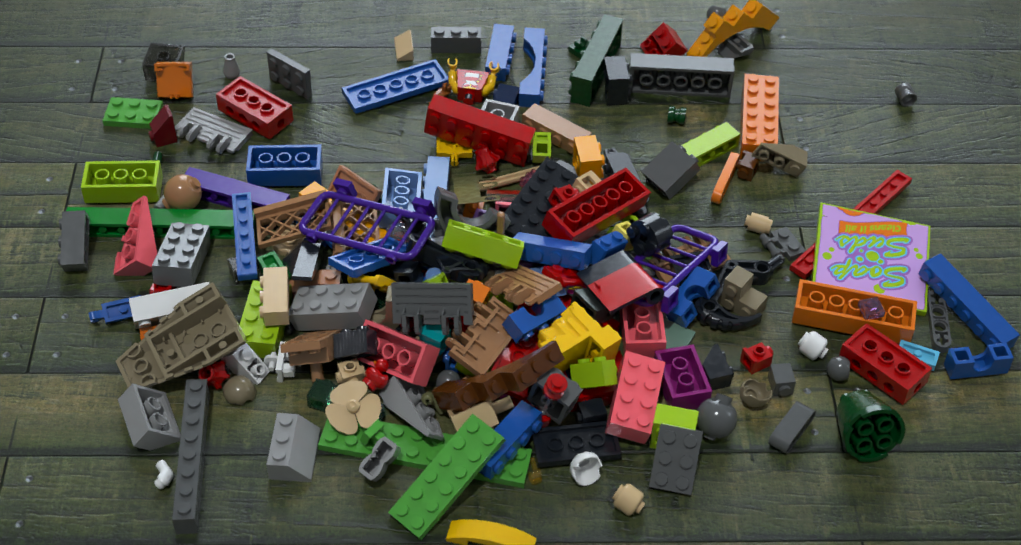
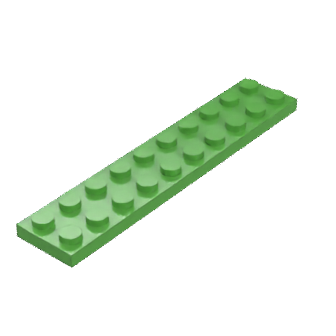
[318,417,533,488]

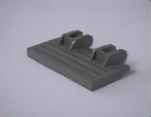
[391,282,474,335]

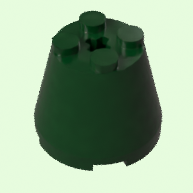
[837,390,905,462]

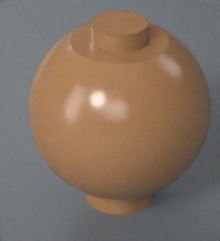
[162,174,202,209]

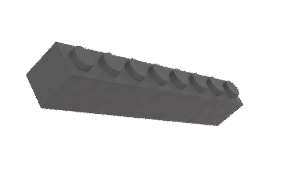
[172,379,210,534]

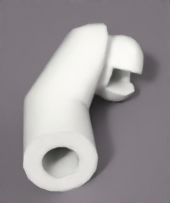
[154,460,174,489]

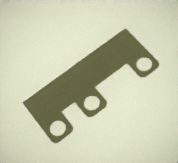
[453,174,500,204]

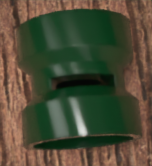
[667,106,687,125]

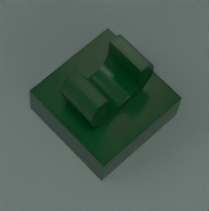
[568,36,587,59]

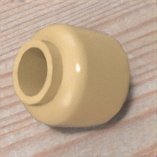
[612,483,645,516]

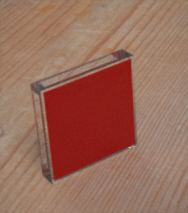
[486,189,521,202]

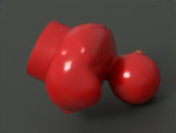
[362,358,389,392]

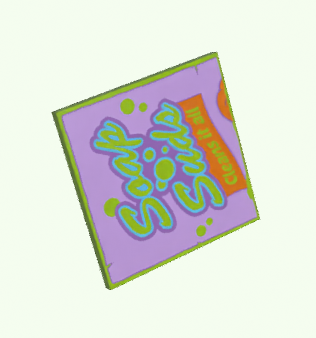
[812,203,930,316]

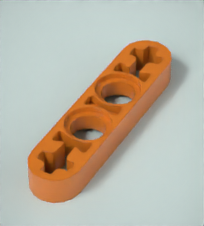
[711,152,740,205]

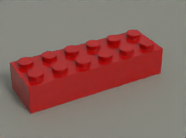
[424,94,536,167]
[542,168,651,243]

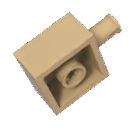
[447,395,514,432]

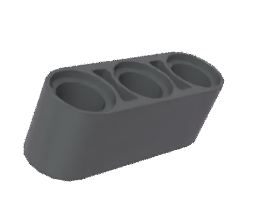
[768,401,816,454]

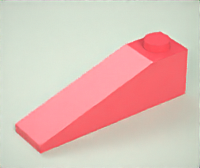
[113,196,157,276]

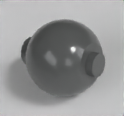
[697,393,737,441]

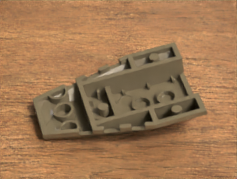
[116,282,246,388]

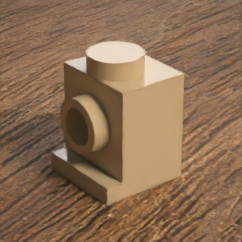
[572,170,602,193]

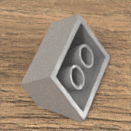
[118,383,181,451]
[267,413,321,482]

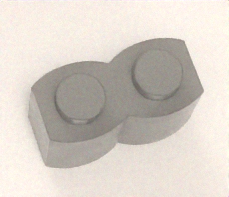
[359,436,401,482]

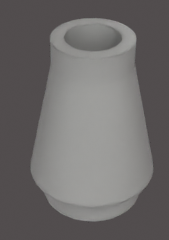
[223,53,240,79]

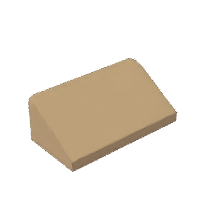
[394,30,414,61]

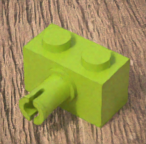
[570,356,618,388]

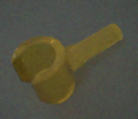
[528,457,542,485]

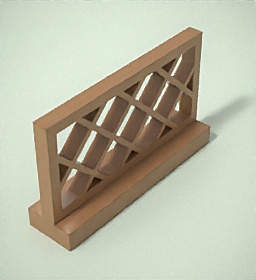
[254,189,333,249]
[331,199,379,256]

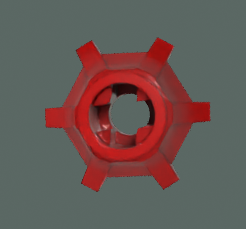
[475,146,501,174]
[198,360,230,389]

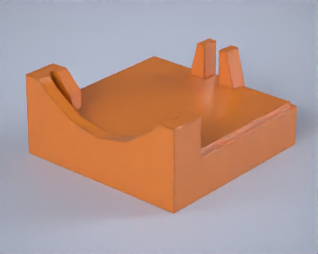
[154,62,194,99]

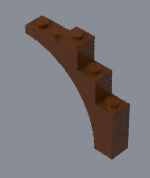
[431,341,565,411]

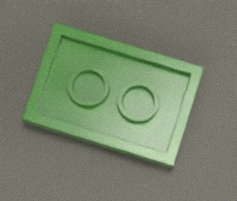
[103,97,164,129]

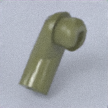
[421,392,447,415]

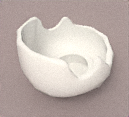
[570,452,602,486]

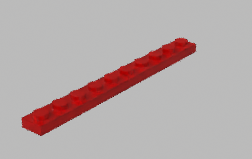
[789,170,912,279]

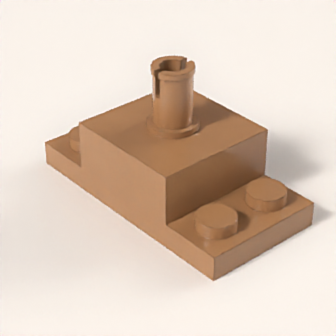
[280,329,343,382]

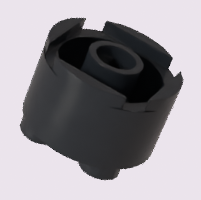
[626,212,673,257]

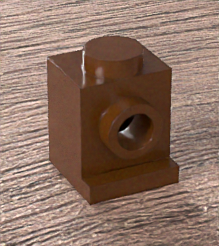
[736,150,760,182]

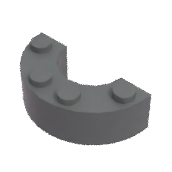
[434,186,511,233]

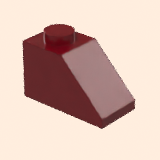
[148,105,177,148]

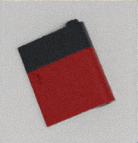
[576,251,664,314]

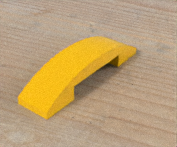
[446,519,536,545]

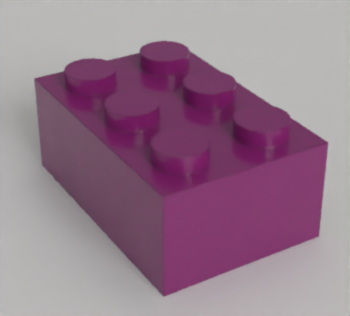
[654,344,712,410]

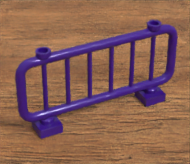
[299,178,436,265]
[634,224,728,314]

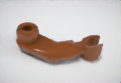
[428,83,452,106]

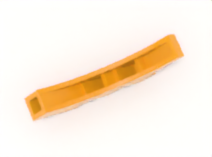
[686,0,780,57]

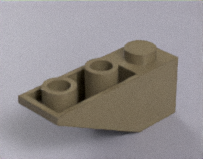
[751,143,807,177]

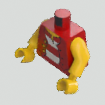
[447,58,500,106]

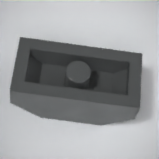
[717,33,754,58]

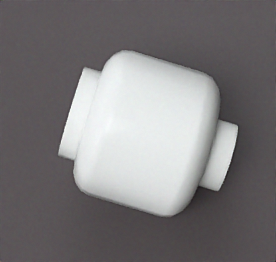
[798,331,829,360]

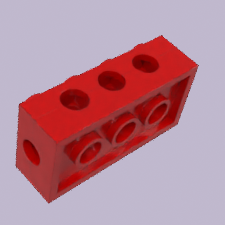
[216,76,294,139]
[839,323,932,405]

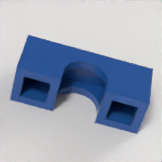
[665,266,720,328]
[502,294,567,344]
[944,343,1014,379]

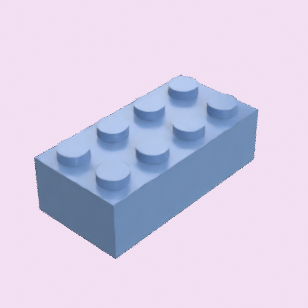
[379,168,422,231]

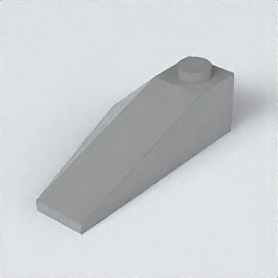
[379,376,444,440]

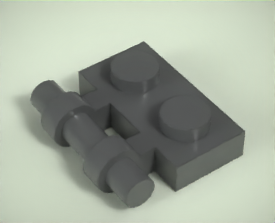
[759,227,806,262]

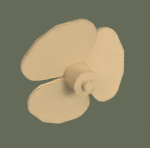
[325,381,382,435]

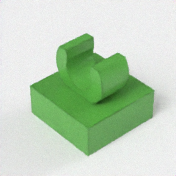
[360,419,386,446]

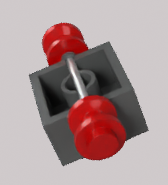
[527,367,583,428]

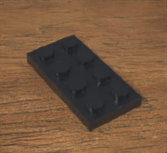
[532,421,622,468]

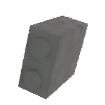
[641,141,701,200]

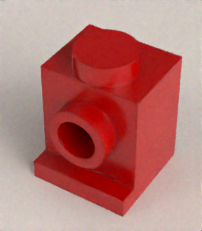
[548,184,579,207]
[740,342,773,375]

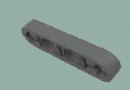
[927,290,952,354]

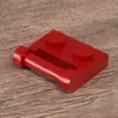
[541,265,587,288]

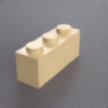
[259,267,289,326]

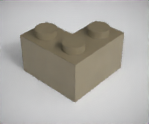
[720,265,768,316]

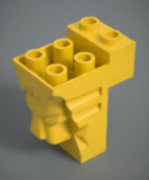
[538,301,622,373]

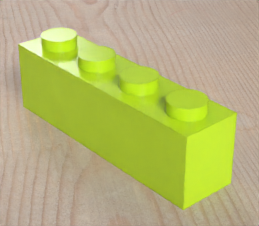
[682,122,740,167]
[441,219,524,269]

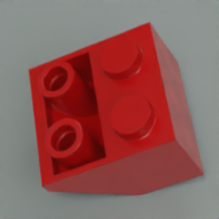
[640,22,688,56]

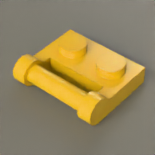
[347,275,396,293]

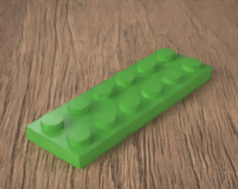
[388,414,506,540]

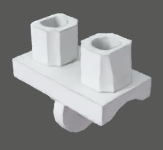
[264,341,296,383]

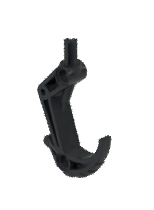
[394,206,490,283]
[695,255,784,331]

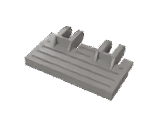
[175,107,253,153]

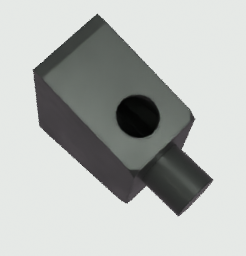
[570,288,616,324]

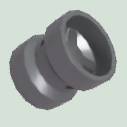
[895,83,917,107]

